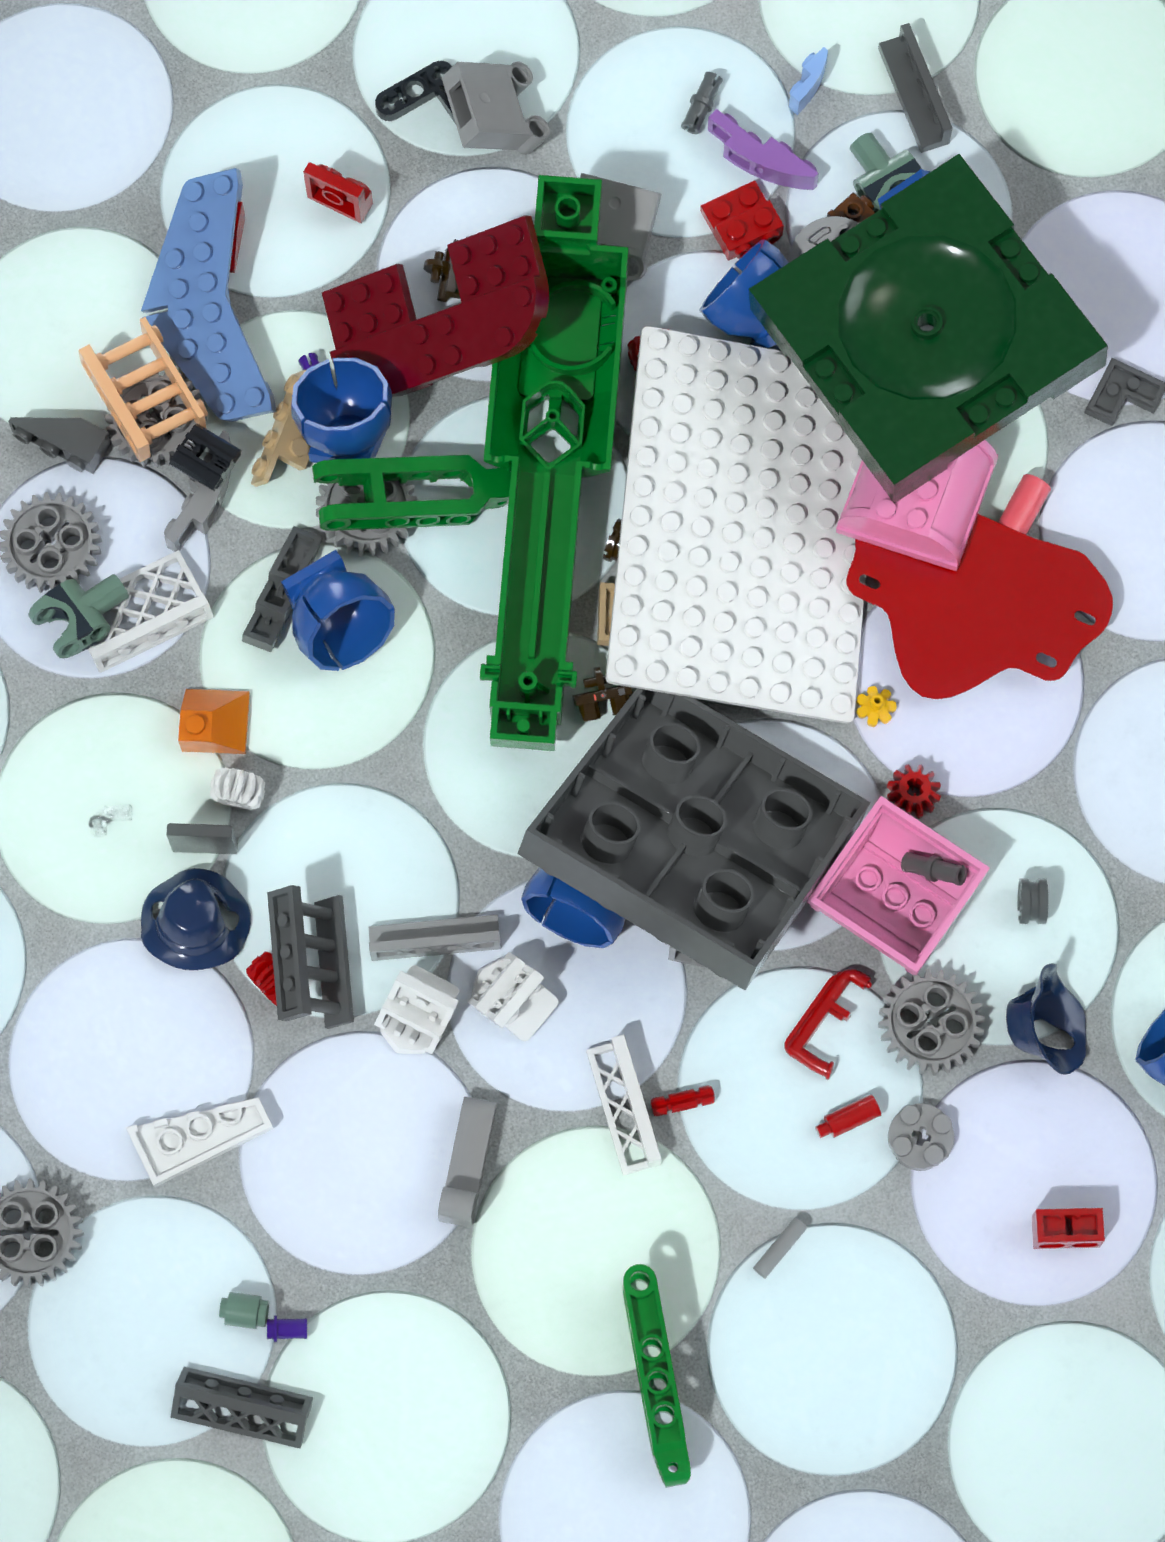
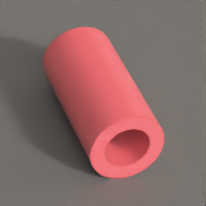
[998,474,1051,535]

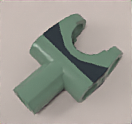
[850,133,922,213]
[28,574,129,659]

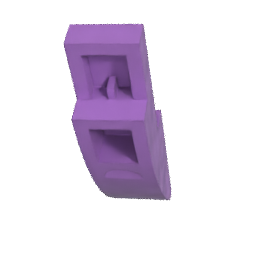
[708,109,819,190]

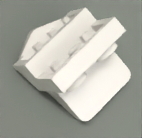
[467,952,559,1041]
[374,965,459,1054]

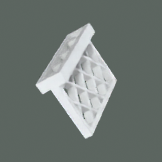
[88,550,214,673]

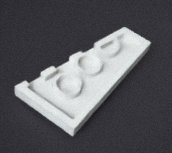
[125,1097,274,1187]

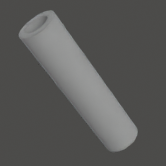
[753,1217,808,1279]

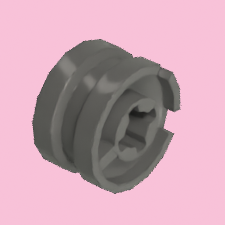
[1017,878,1048,924]

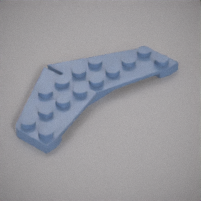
[141,168,276,422]

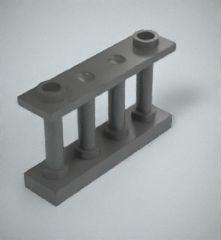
[267,885,354,1029]

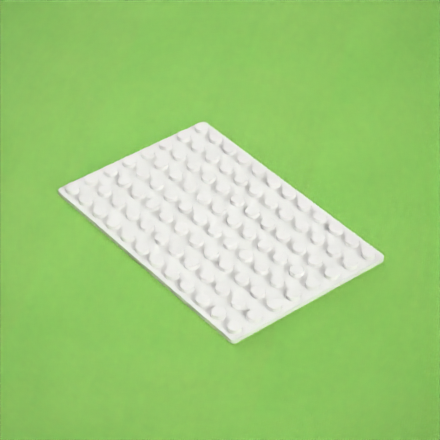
[605,326,866,724]

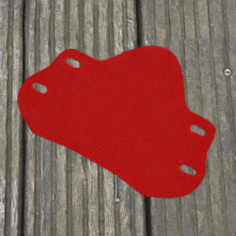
[846,514,1113,699]

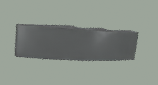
[242,526,323,652]

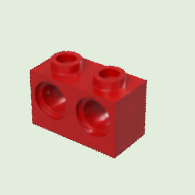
[1032,1208,1105,1249]

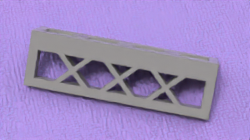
[368,915,501,961]

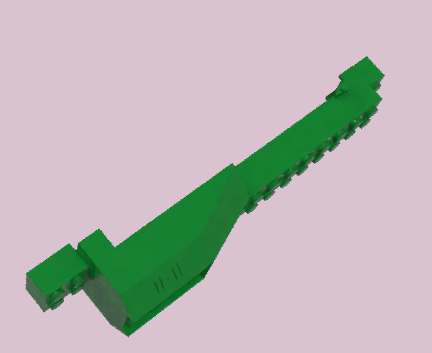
[480,175,628,751]

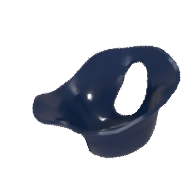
[141,868,251,971]
[1006,963,1087,1075]

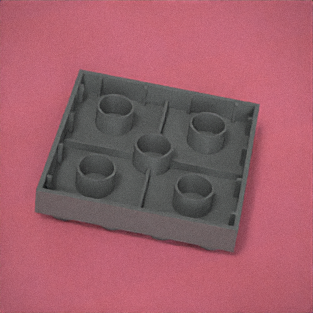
[517,688,871,990]

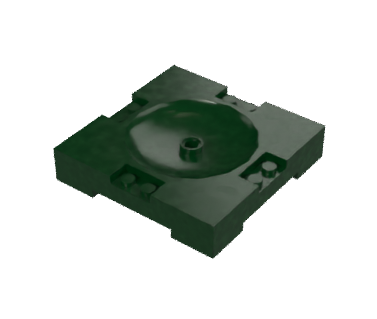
[748,154,1108,503]

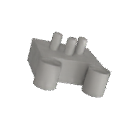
[441,62,550,155]
[580,173,662,281]

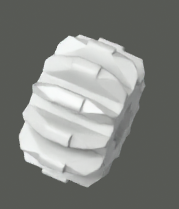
[210,767,266,810]

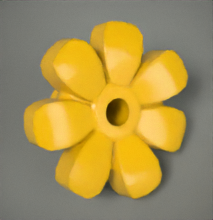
[856,686,897,727]

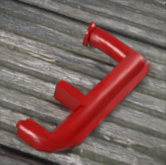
[784,969,872,1080]

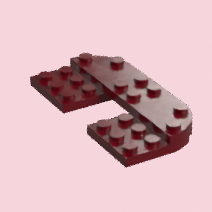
[321,215,549,397]

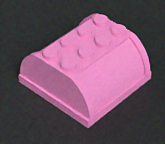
[836,440,998,571]
[807,796,990,976]

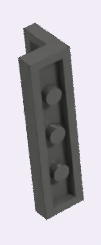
[878,23,952,153]
[170,1366,313,1449]

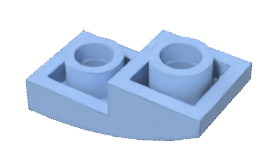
[789,47,828,115]

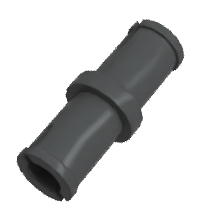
[681,71,723,134]
[901,852,967,886]

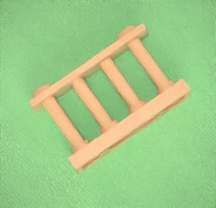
[78,317,208,462]

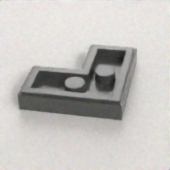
[1084,358,1165,426]

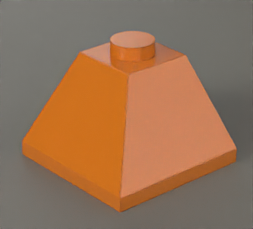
[178,689,250,754]

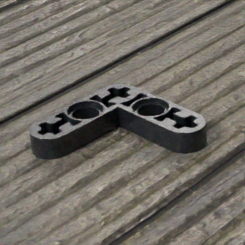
[375,61,456,124]

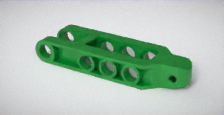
[312,455,511,531]
[623,1264,691,1488]

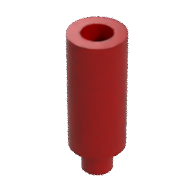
[815,1094,881,1138]

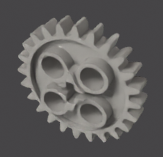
[104,373,207,468]
[316,481,417,557]
[0,492,102,593]
[878,969,985,1076]
[0,1179,84,1288]

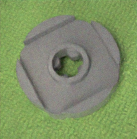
[888,1104,955,1171]

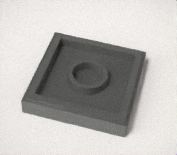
[166,823,238,854]

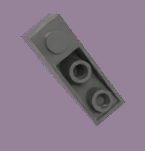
[8,417,112,474]

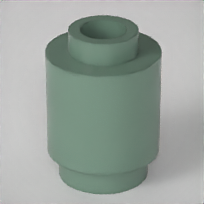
[219,1292,269,1329]

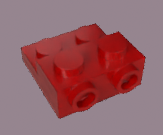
[303,162,373,224]
[700,180,784,261]

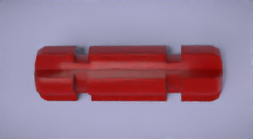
[651,1085,715,1116]

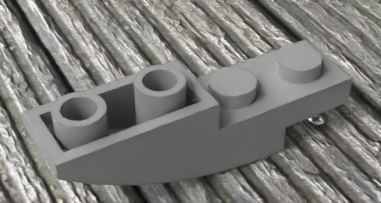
[164,430,231,552]

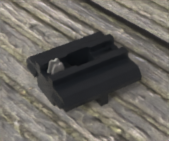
[169,424,242,491]

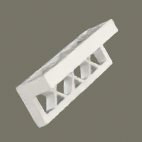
[586,1034,662,1176]

